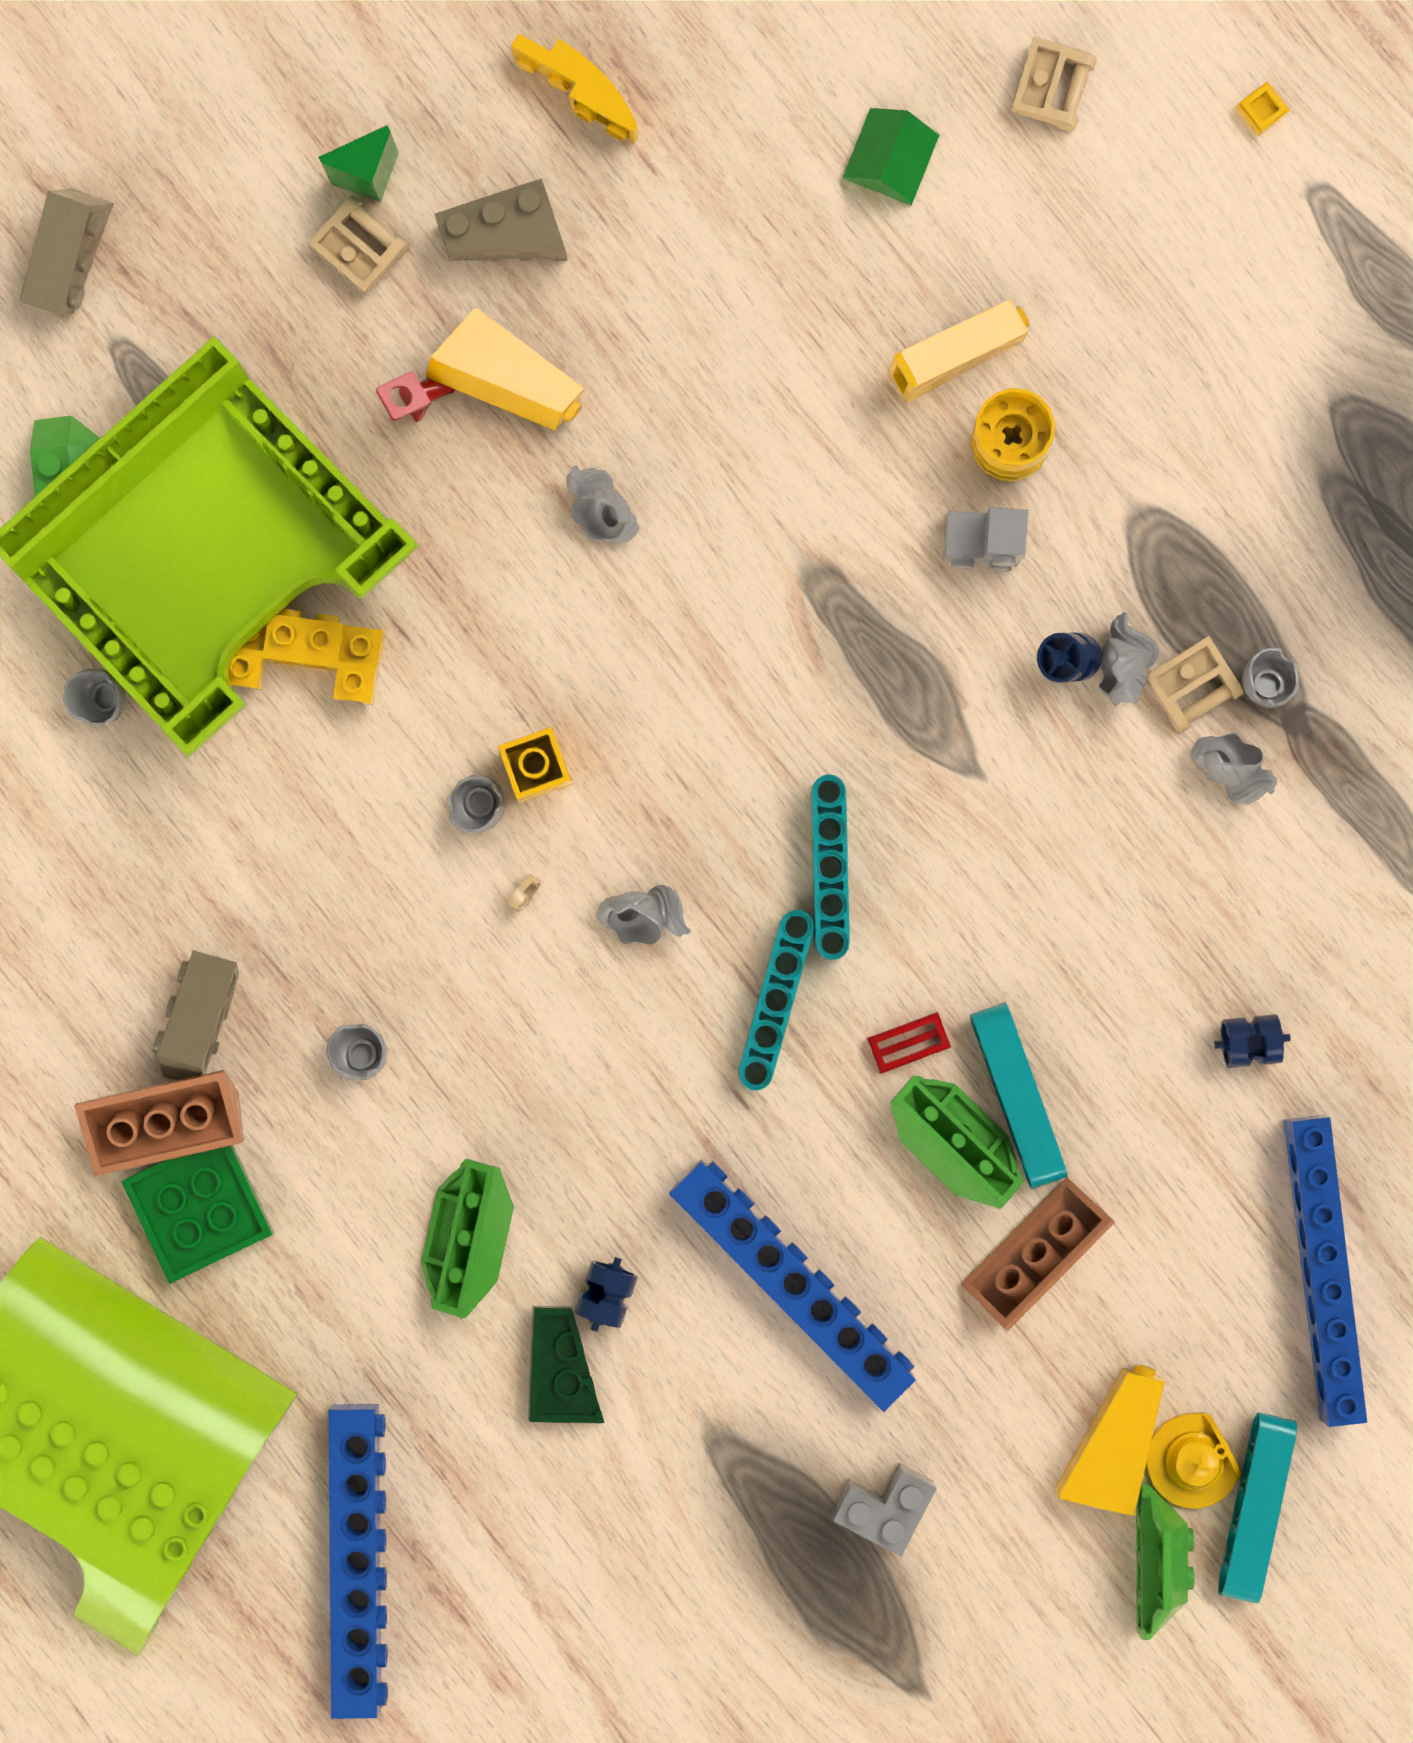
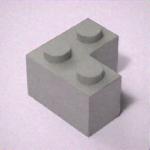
[943,507,1028,572]
[831,1463,937,1557]

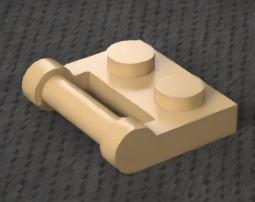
[1011,36,1097,131]
[308,195,410,295]
[1146,636,1244,734]

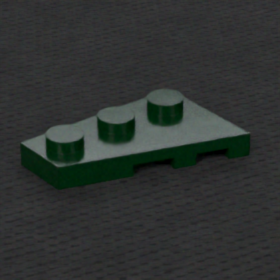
[528,1306,605,1423]

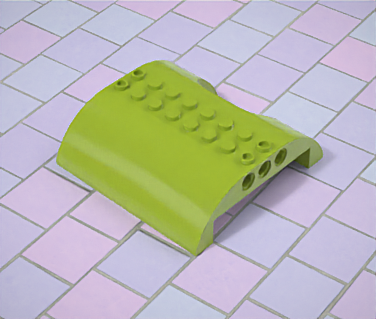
[0,336,419,758]
[0,1237,298,1656]

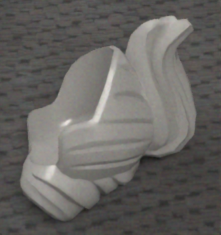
[566,465,640,544]
[1099,612,1159,706]
[1190,733,1277,805]
[597,885,691,944]

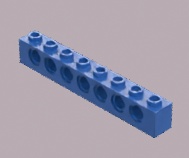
[1283,1115,1368,1427]
[669,1159,916,1412]
[329,1404,388,1719]

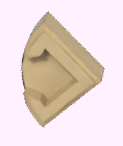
[506,874,541,912]

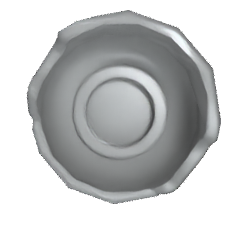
[1241,648,1299,709]
[63,669,126,726]
[448,775,505,833]
[326,1024,387,1081]

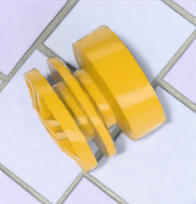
[971,388,1055,482]

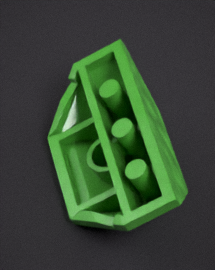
[30,416,100,497]
[890,1075,1023,1209]
[421,1159,514,1318]
[1136,1479,1194,1640]

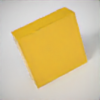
[1235,81,1290,136]

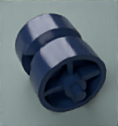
[1037,632,1102,683]
[1214,1014,1291,1068]
[574,1257,638,1332]

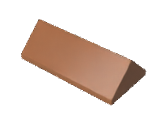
[74,1070,244,1176]
[961,1177,1115,1332]

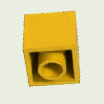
[498,727,573,803]

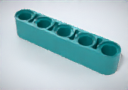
[811,774,850,960]
[739,910,814,1091]
[970,1002,1068,1189]
[1218,1412,1297,1604]

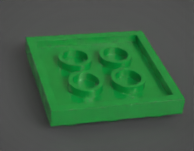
[121,1145,275,1284]

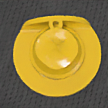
[1146,1412,1241,1509]

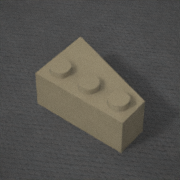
[434,178,568,261]
[19,188,114,316]
[153,950,239,1080]

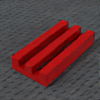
[867,1012,951,1074]

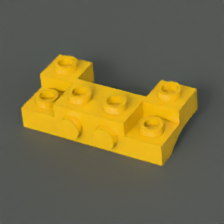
[229,609,385,705]

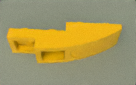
[511,33,639,143]

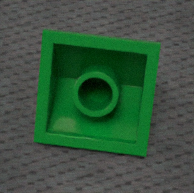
[843,108,939,206]
[318,125,399,202]

